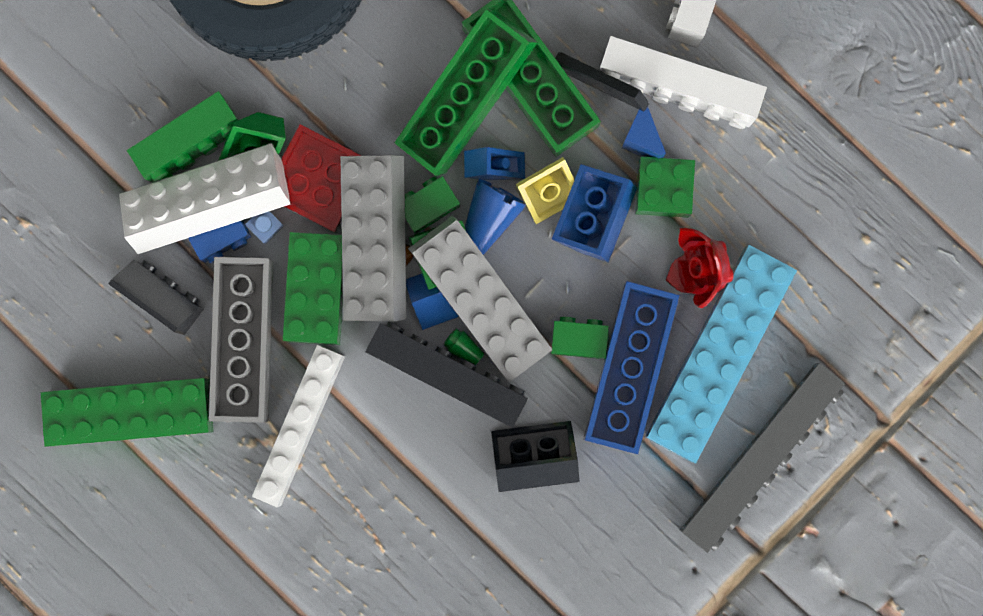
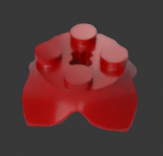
[666,228,734,308]

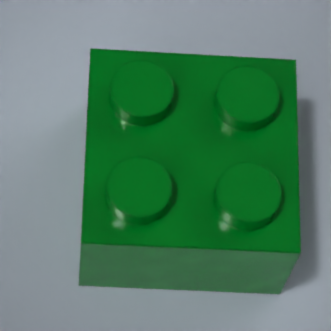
[635,157,695,218]

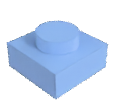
[245,211,284,244]

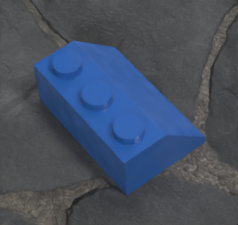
[552,164,637,263]

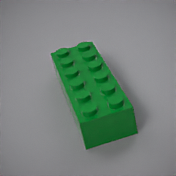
[462,0,601,157]
[394,9,538,176]
[40,378,214,447]

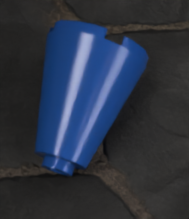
[464,179,526,255]

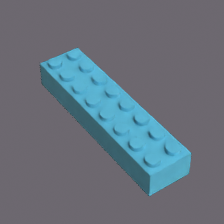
[645,245,797,463]

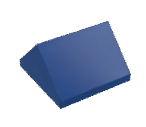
[622,107,666,159]
[406,274,459,330]

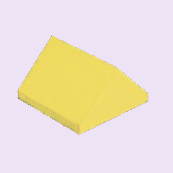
[515,157,574,225]

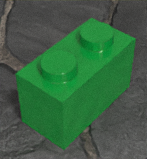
[404,176,461,234]
[551,317,609,359]

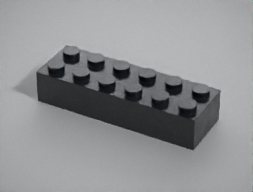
[365,321,528,428]

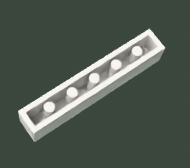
[252,345,345,507]

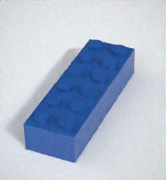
[583,281,680,454]

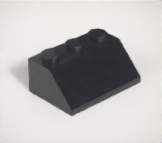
[108,260,204,335]
[491,421,580,492]

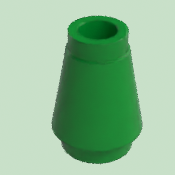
[443,328,484,365]

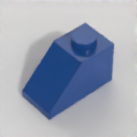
[464,147,525,180]

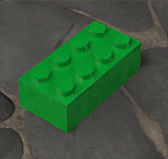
[126,91,239,183]
[283,232,343,345]

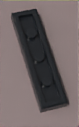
[555,52,649,112]

